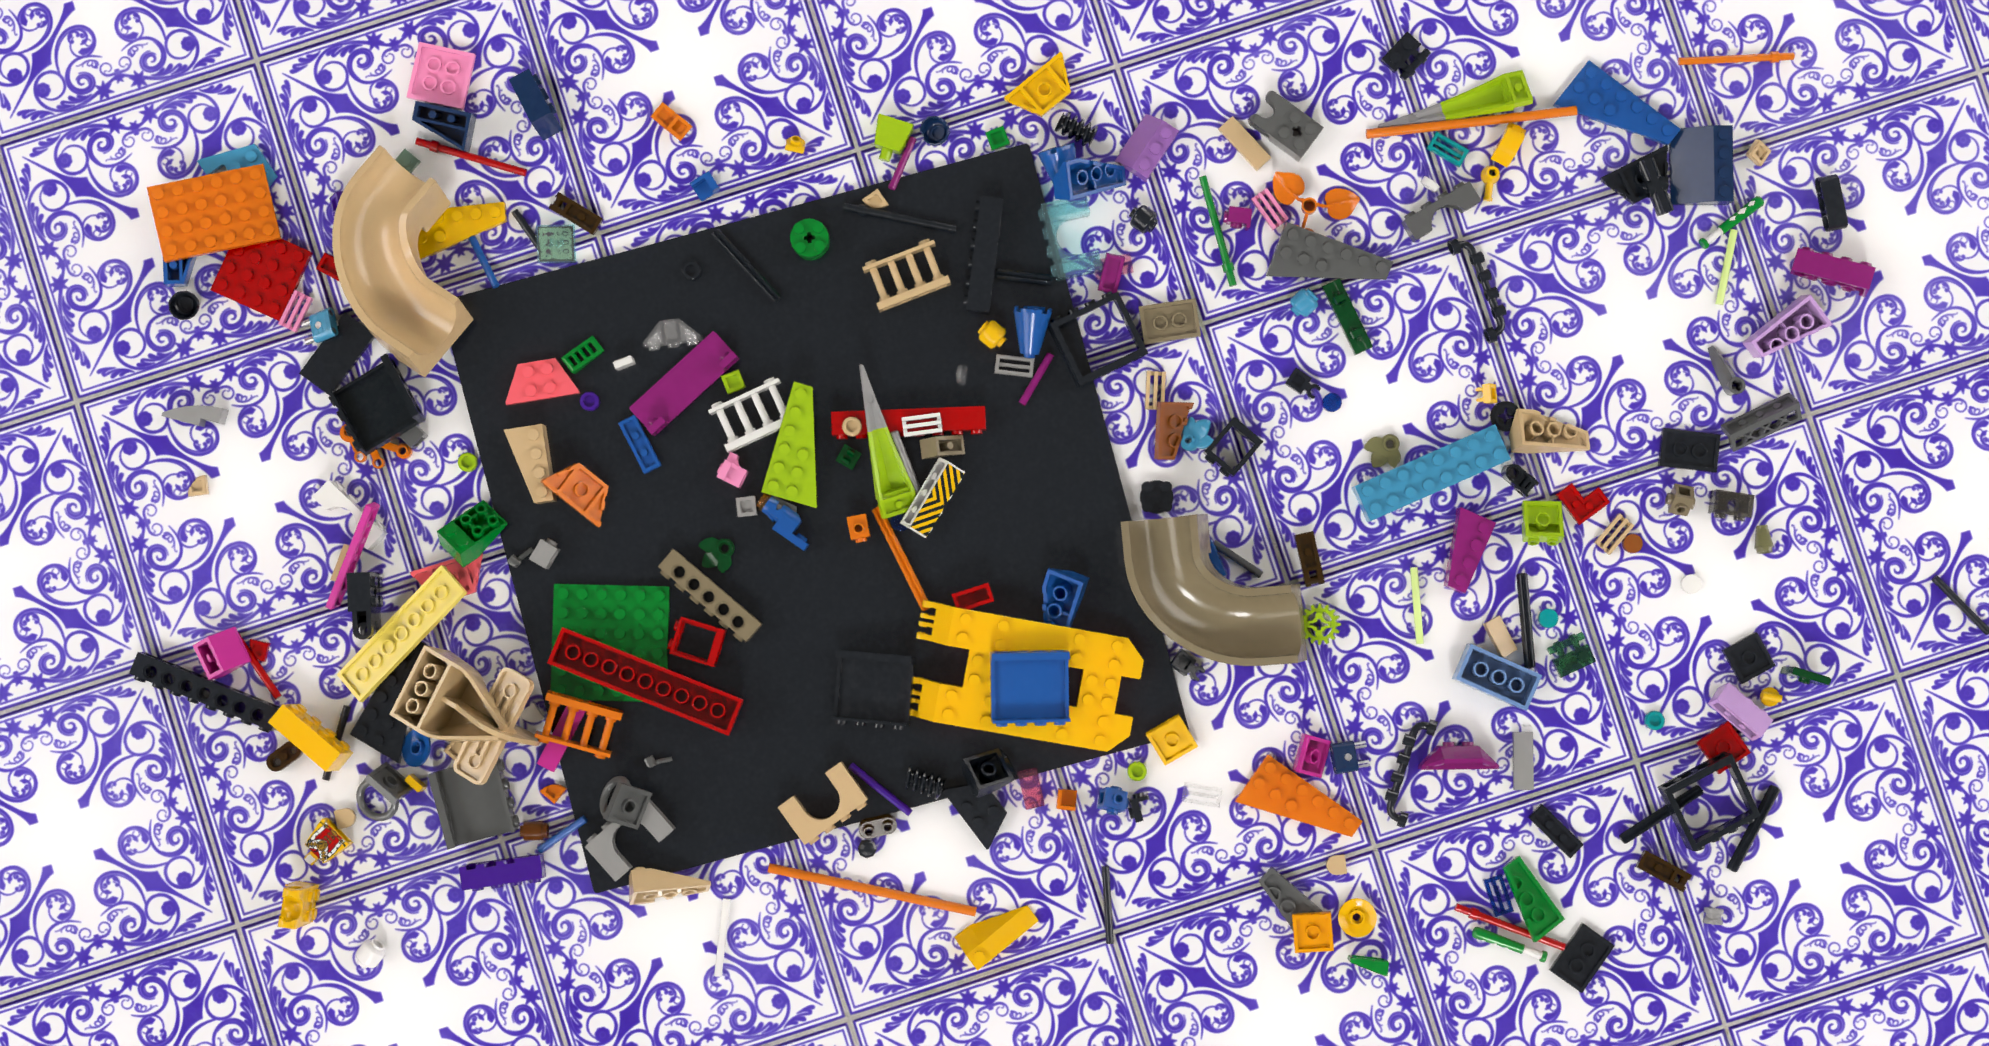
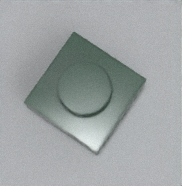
[395,149,421,173]

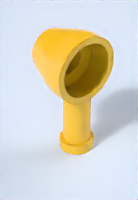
[1480,165,1500,202]

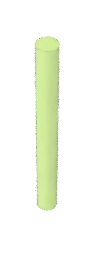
[1715,229,1738,305]
[1410,567,1424,644]

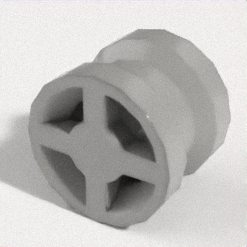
[1703,907,1724,925]

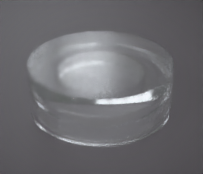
[957,365,967,384]

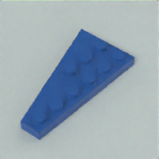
[1553,60,1681,146]

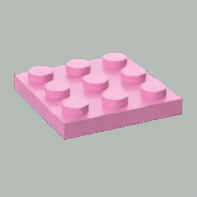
[407,42,476,111]

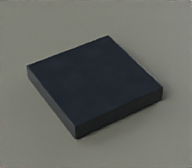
[1721,632,1776,684]

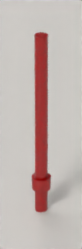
[415,137,527,177]
[1454,903,1566,951]

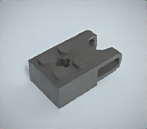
[1248,91,1324,162]

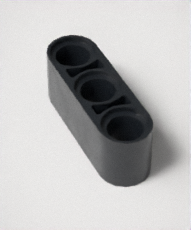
[1815,174,1848,232]

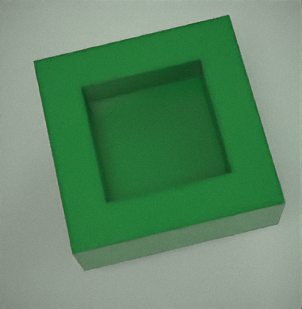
[985,126,1010,151]

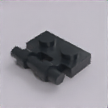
[1380,31,1431,81]

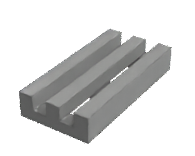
[994,354,1035,378]

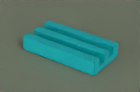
[1426,131,1470,168]

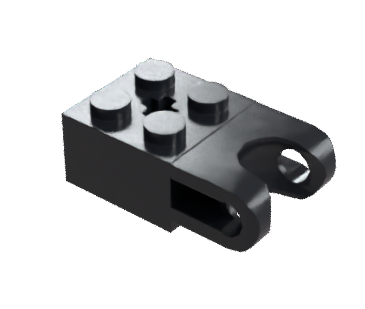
[346,572,383,640]

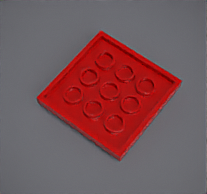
[210,239,313,321]

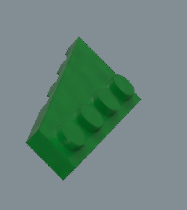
[1502,856,1565,942]

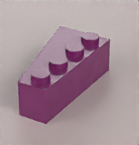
[1790,247,1876,297]
[1444,507,1496,594]

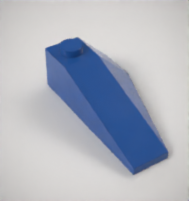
[1042,568,1089,627]

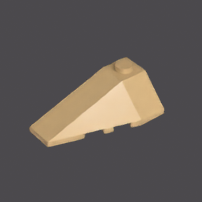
[629,867,711,905]

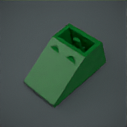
[437,500,507,568]

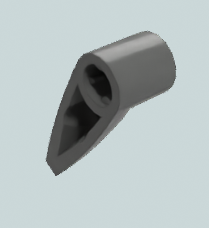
[1708,346,1746,396]

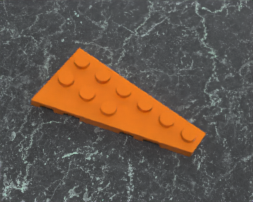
[1235,754,1363,837]

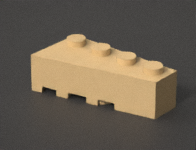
[504,424,557,504]

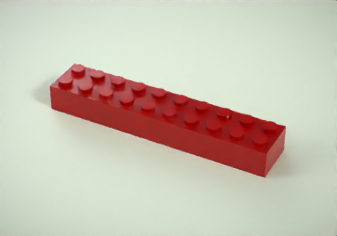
[547,627,744,736]

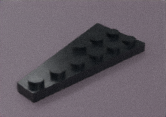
[350,641,426,763]

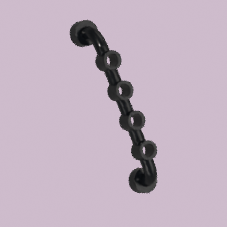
[1447,239,1507,344]
[1384,719,1438,828]

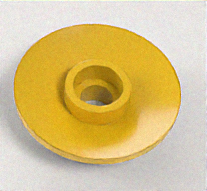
[1338,898,1377,937]

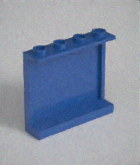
[990,650,1071,727]

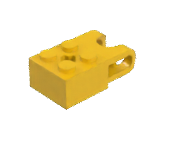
[277,881,320,929]

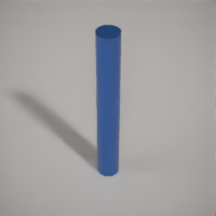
[468,236,500,288]
[537,816,588,853]

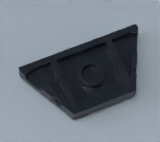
[1600,145,1669,205]
[943,784,1007,850]

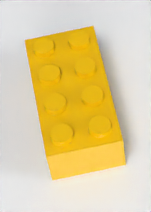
[268,703,353,772]

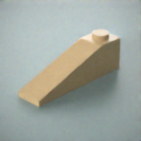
[1509,408,1590,454]

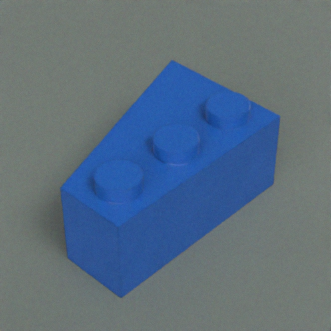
[163,257,196,287]

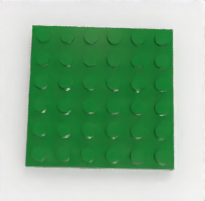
[551,584,670,702]

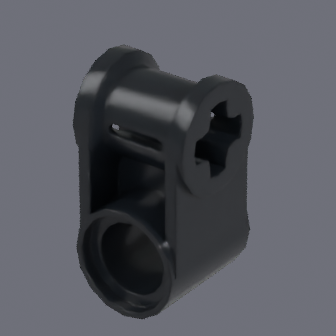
[1501,464,1539,498]

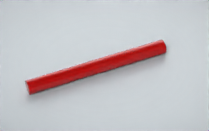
[238,632,282,700]

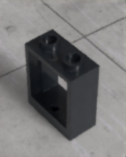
[1203,417,1264,477]

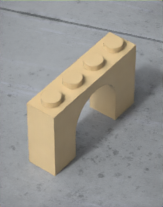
[778,761,869,845]

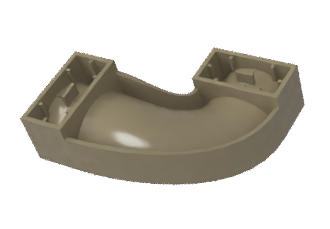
[1121,514,1307,666]

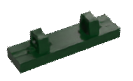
[1321,278,1373,355]

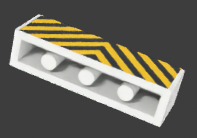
[900,457,965,538]

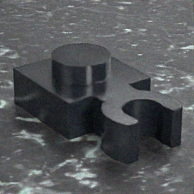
[1285,368,1321,399]
[1169,649,1205,681]

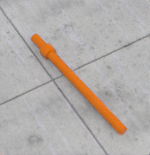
[1678,51,1795,65]

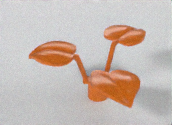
[1273,172,1360,232]

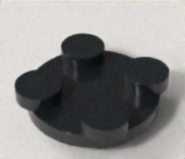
[1140,480,1173,514]

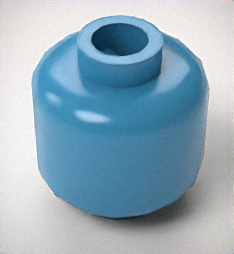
[1290,288,1319,317]

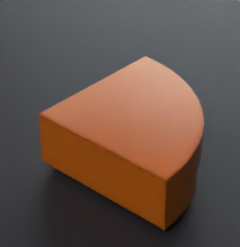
[540,784,567,804]

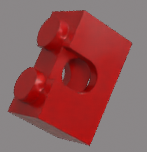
[951,583,994,609]

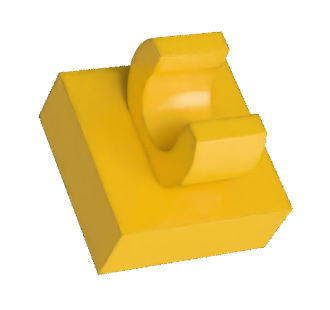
[1475,383,1498,404]

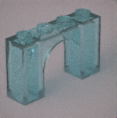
[1038,196,1103,281]

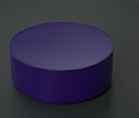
[580,392,600,411]

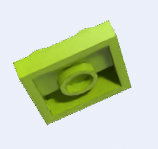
[1521,501,1564,546]

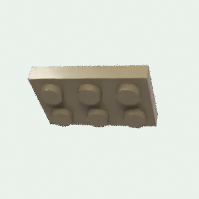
[1138,298,1201,345]

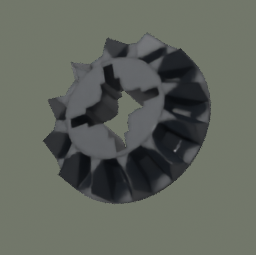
[1489,401,1518,432]

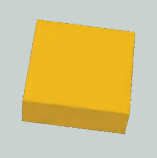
[405,774,427,792]

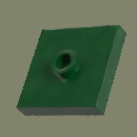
[1780,666,1831,685]

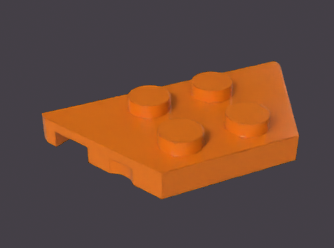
[541,462,609,527]

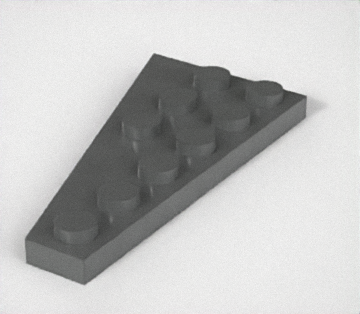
[1265,222,1393,280]

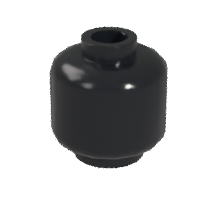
[1129,205,1158,234]

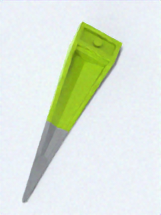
[1378,70,1533,128]
[859,364,916,519]

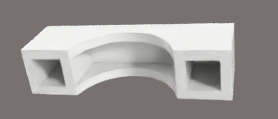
[312,480,388,550]

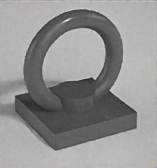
[356,762,413,821]
[600,776,652,830]

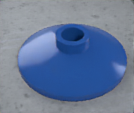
[402,730,431,767]

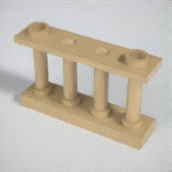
[862,239,951,312]

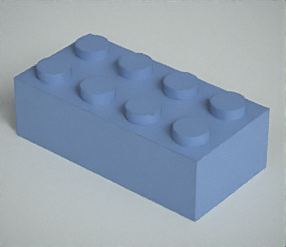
[1452,644,1542,711]

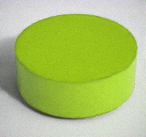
[458,453,478,472]
[1127,761,1147,781]

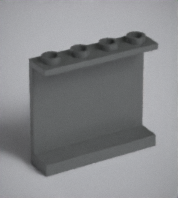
[428,758,520,850]

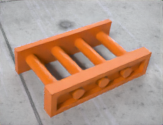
[534,690,623,759]

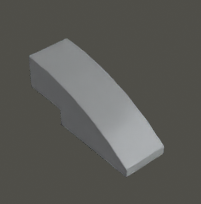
[161,405,229,427]

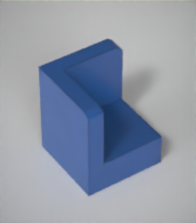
[690,171,721,202]

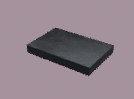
[1658,428,1721,473]
[1549,923,1615,993]

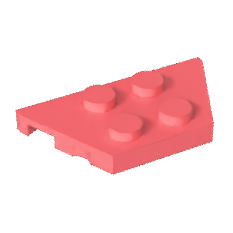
[506,358,580,406]
[410,553,483,596]

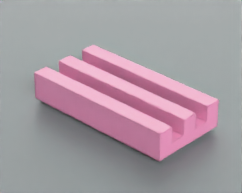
[1251,188,1289,230]
[278,290,313,333]

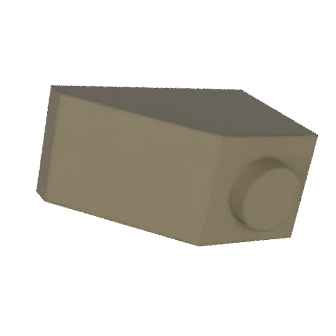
[920,435,965,459]

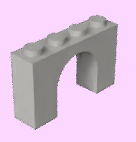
[585,799,676,882]

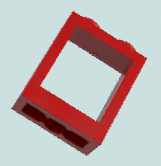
[668,617,727,667]

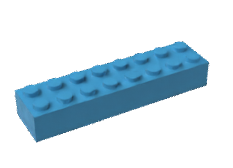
[1351,424,1511,522]

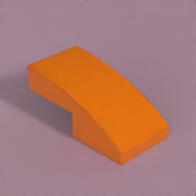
[650,102,693,141]

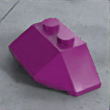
[1418,742,1499,770]

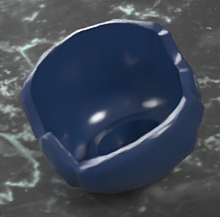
[920,116,950,146]

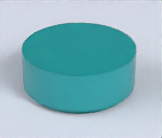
[1538,609,1558,628]
[1644,711,1665,730]

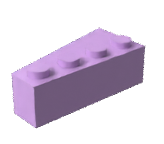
[1743,295,1833,358]

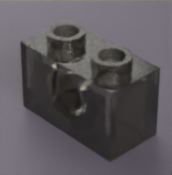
[1708,489,1755,522]

